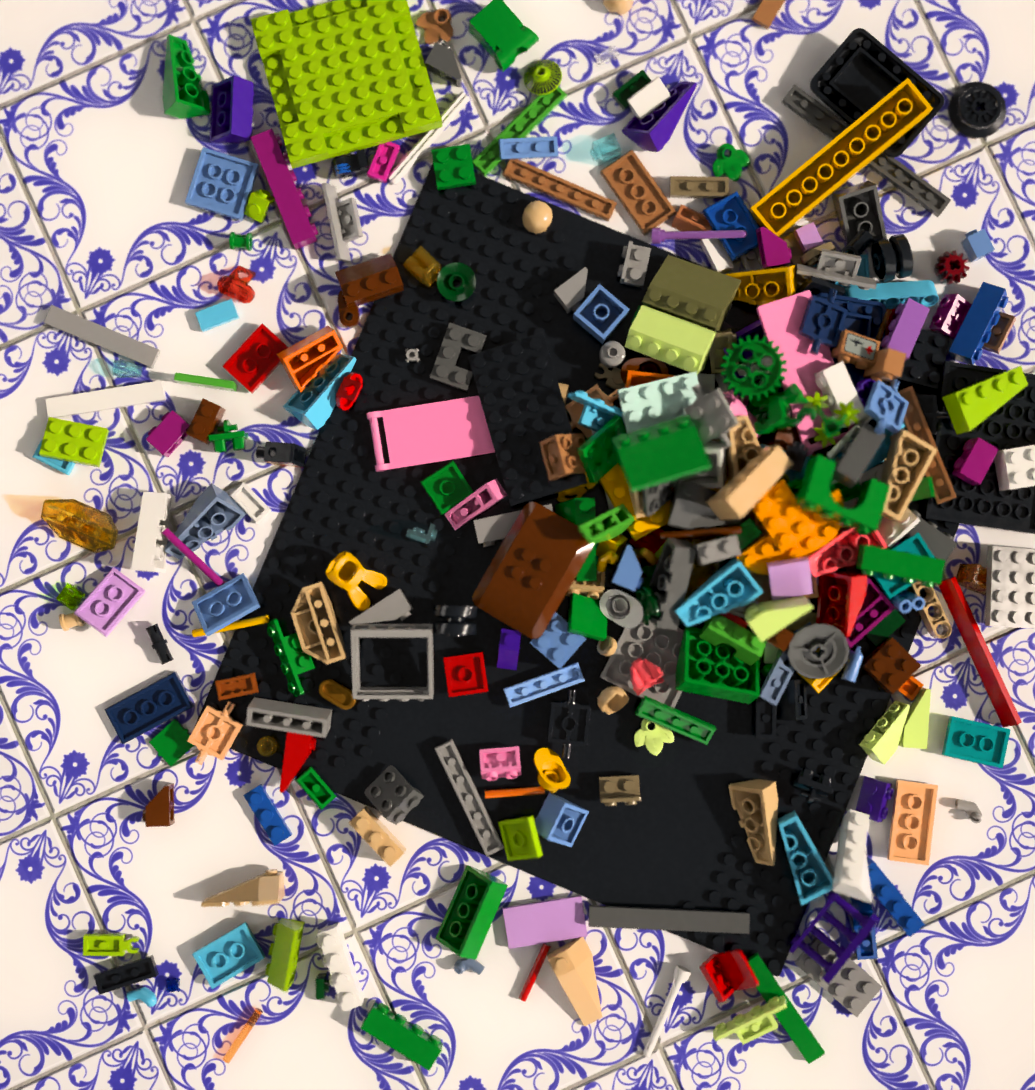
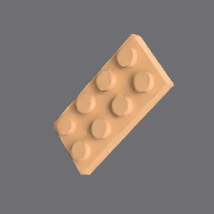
[887,779,938,865]

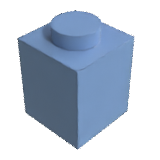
[961,229,995,263]

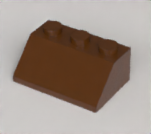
[335,253,404,309]

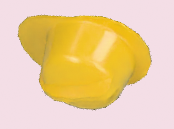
[534,748,571,793]

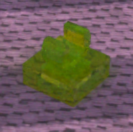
[56,583,86,610]

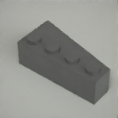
[649,537,696,630]

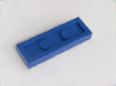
[243,784,292,846]

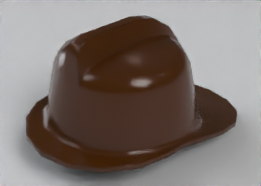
[620,357,669,384]

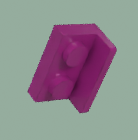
[929,294,972,340]

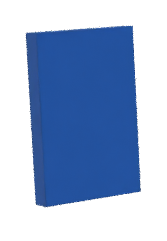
[703,191,759,261]

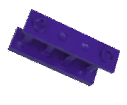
[790,890,880,984]

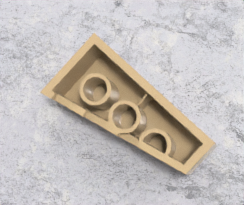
[881,430,938,521]
[706,445,793,520]

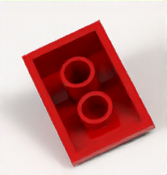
[816,570,867,637]

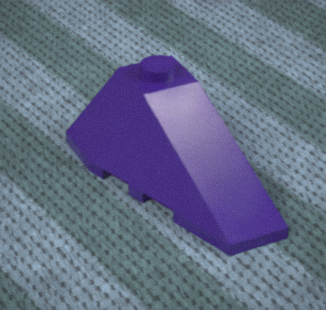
[622,81,697,152]

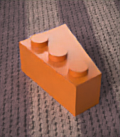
[277,326,343,393]

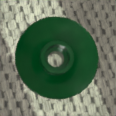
[437,262,476,302]

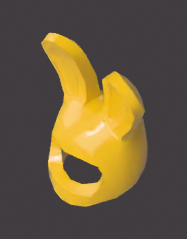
[325,551,388,611]

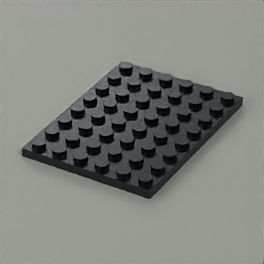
[923,361,1035,534]

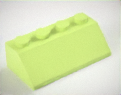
[625,305,716,375]

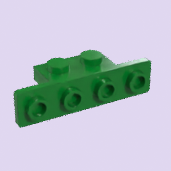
[267,619,315,697]

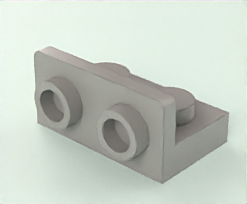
[617,241,651,288]

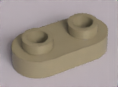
[800,241,836,266]

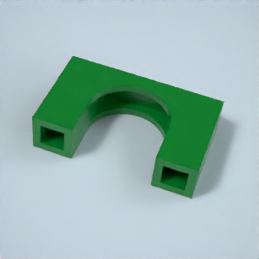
[796,455,890,535]

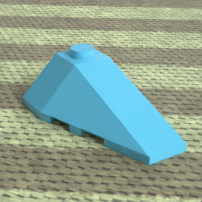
[283,354,357,430]
[675,557,763,627]

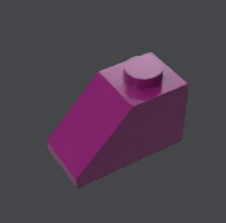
[756,227,792,269]

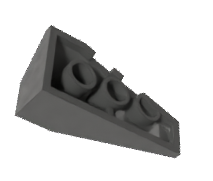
[667,480,749,530]

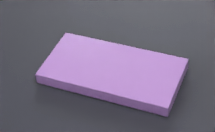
[503,895,588,949]

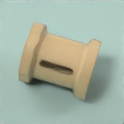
[59,613,85,631]

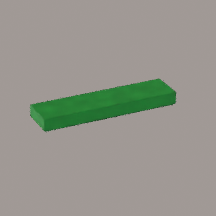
[635,695,716,745]

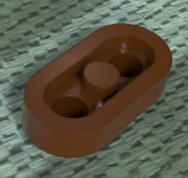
[338,291,360,328]

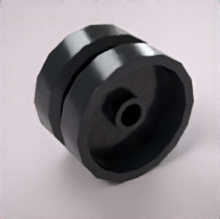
[871,234,913,283]
[433,605,477,636]

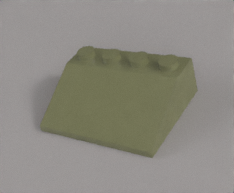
[642,255,741,332]

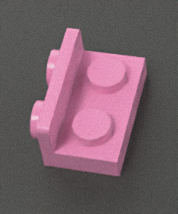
[479,746,522,781]

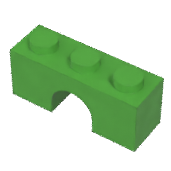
[699,614,767,666]

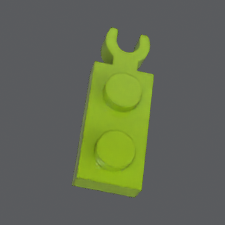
[83,934,139,956]

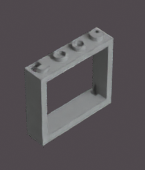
[351,624,434,702]

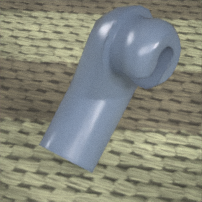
[454,958,485,975]

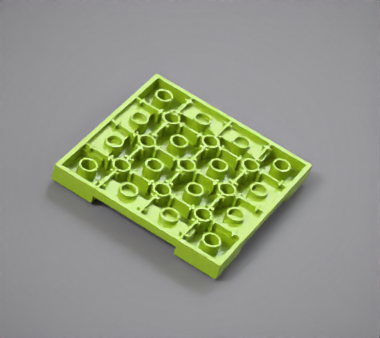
[250,0,443,169]

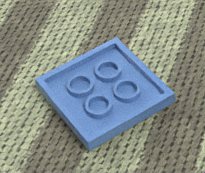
[185,147,260,221]

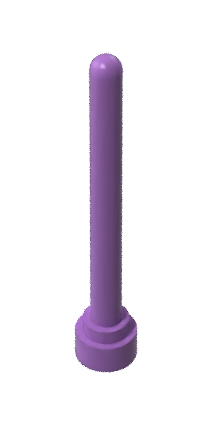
[652,228,747,244]

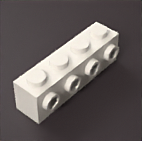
[316,922,365,1012]

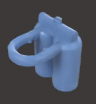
[888,588,925,613]
[841,646,863,683]

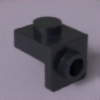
[785,441,809,472]

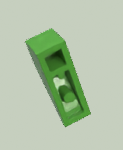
[578,504,635,544]

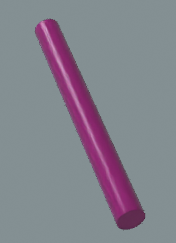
[162,528,225,587]

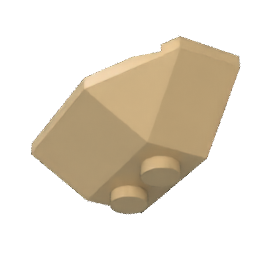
[291,582,347,664]

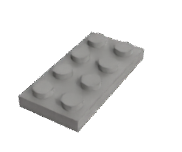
[794,937,882,1017]

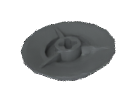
[788,623,849,679]

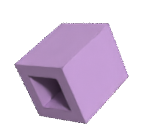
[793,222,823,254]

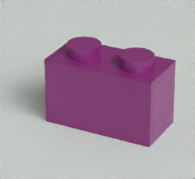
[146,410,190,457]
[952,438,999,485]

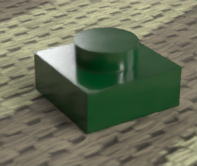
[316,974,330,999]

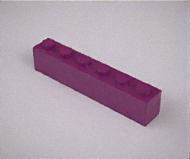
[250,129,319,250]

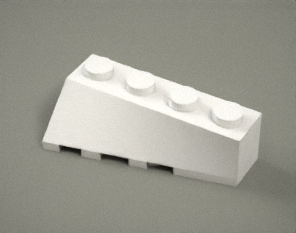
[832,809,872,903]

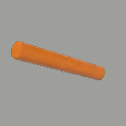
[485,786,545,799]

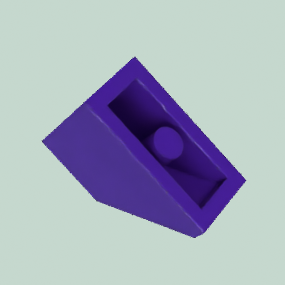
[497,628,521,670]

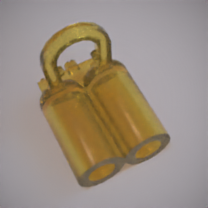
[403,246,442,287]

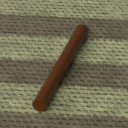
[660,526,742,540]

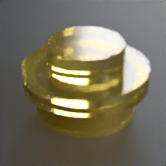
[257,736,277,756]

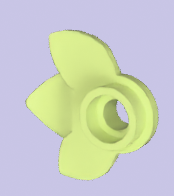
[634,719,674,756]

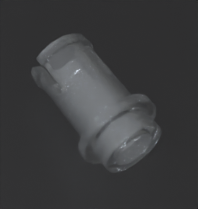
[593,45,620,67]

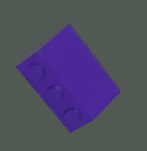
[210,75,254,144]

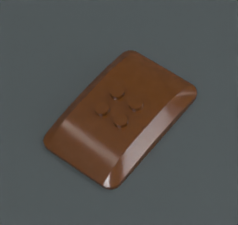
[472,502,595,639]

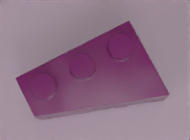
[846,578,895,648]

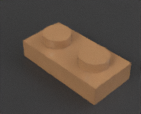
[982,312,1016,354]

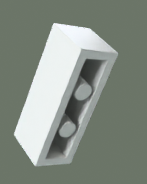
[814,361,867,428]

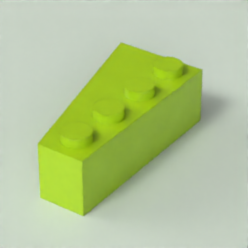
[942,366,1028,434]

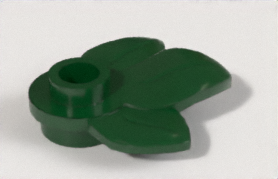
[636,585,659,625]

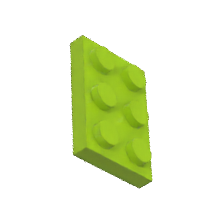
[39,417,109,468]

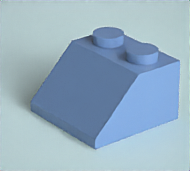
[610,545,644,592]
[535,793,589,848]

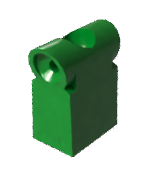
[469,0,539,73]

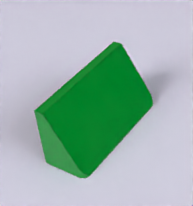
[294,766,336,810]

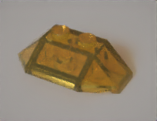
[41,499,119,553]

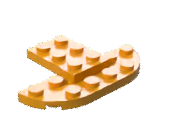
[734,479,844,575]

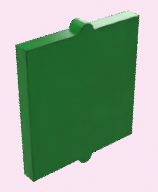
[149,719,194,766]

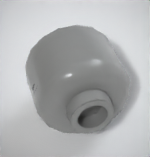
[599,341,625,368]

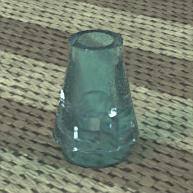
[112,359,143,378]

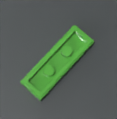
[174,372,237,392]

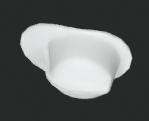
[599,589,644,628]

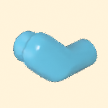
[127,987,157,1007]

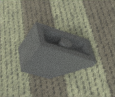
[425,42,462,87]

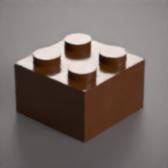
[860,637,921,694]

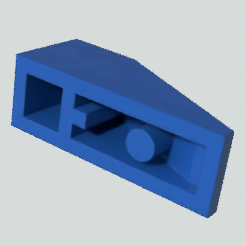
[850,897,878,960]

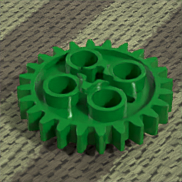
[720,335,787,402]

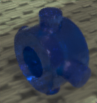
[166,977,181,993]

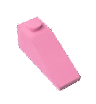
[444,479,507,530]

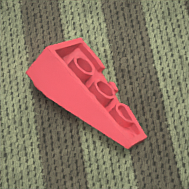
[808,526,889,577]

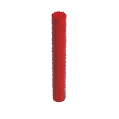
[519,943,551,1002]

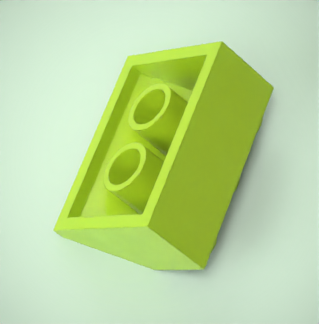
[265,918,305,992]

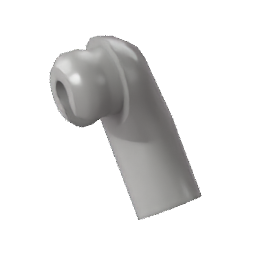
[955,799,982,823]

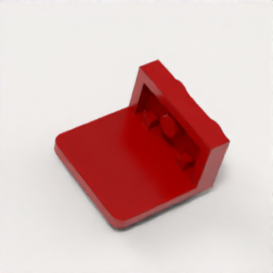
[699,949,759,1003]

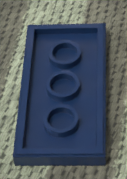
[104,672,194,744]

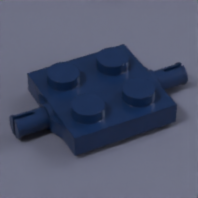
[798,288,848,355]

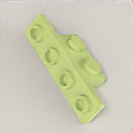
[713,995,787,1045]

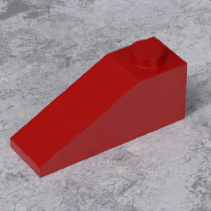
[279,732,316,792]

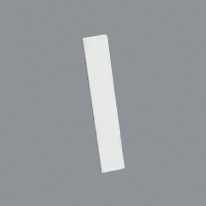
[45,380,166,418]

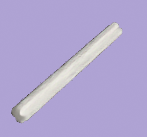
[388,92,469,184]

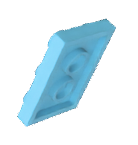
[192,922,266,989]

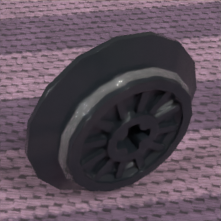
[948,81,1006,139]

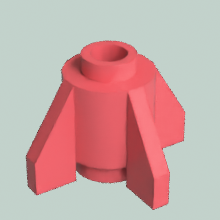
[630,658,664,696]

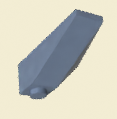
[164,483,246,560]

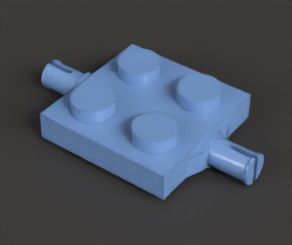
[864,379,909,434]

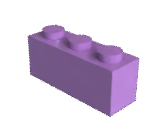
[880,298,930,361]

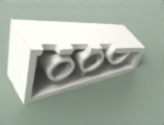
[131,492,172,573]

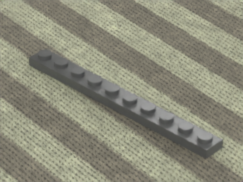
[781,85,951,218]

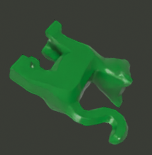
[752,383,817,435]

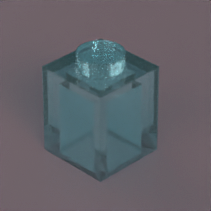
[590,133,622,166]

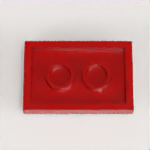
[222,324,288,394]

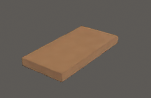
[600,150,677,236]

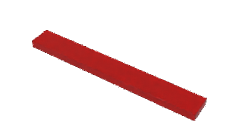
[938,576,1022,727]

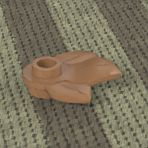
[416,8,453,44]

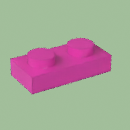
[367,142,400,183]

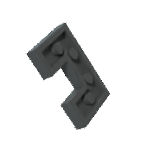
[430,322,487,392]

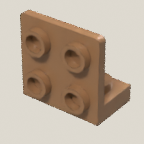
[539,433,586,481]

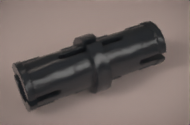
[146,623,174,665]

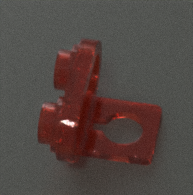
[217,266,256,303]

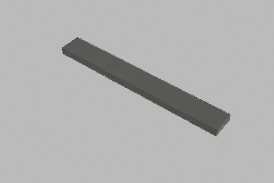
[588,905,750,934]

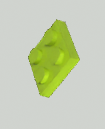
[498,816,543,861]

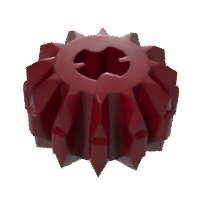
[934,250,970,284]

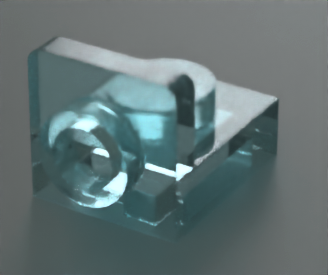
[406,524,438,545]

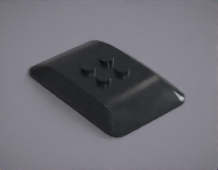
[810,28,944,158]

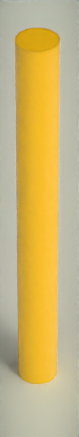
[192,615,269,637]

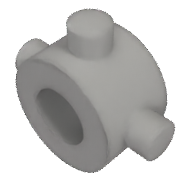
[405,348,420,363]

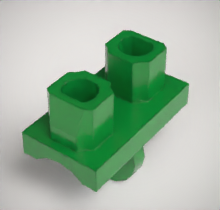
[208,420,248,453]

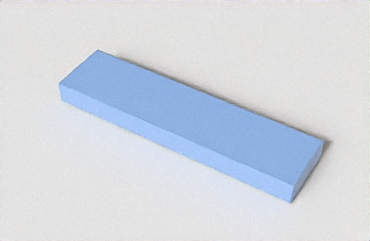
[503,662,585,708]

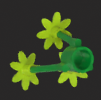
[803,391,860,447]

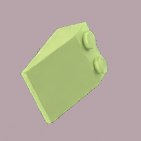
[743,596,813,642]

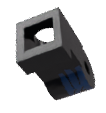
[331,149,369,179]

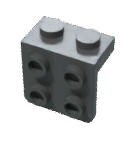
[626,481,672,517]
[365,765,424,825]

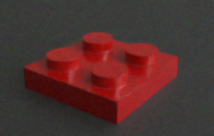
[443,652,488,697]

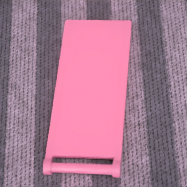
[757,290,855,457]
[366,396,495,472]

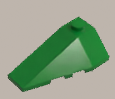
[162,35,211,119]

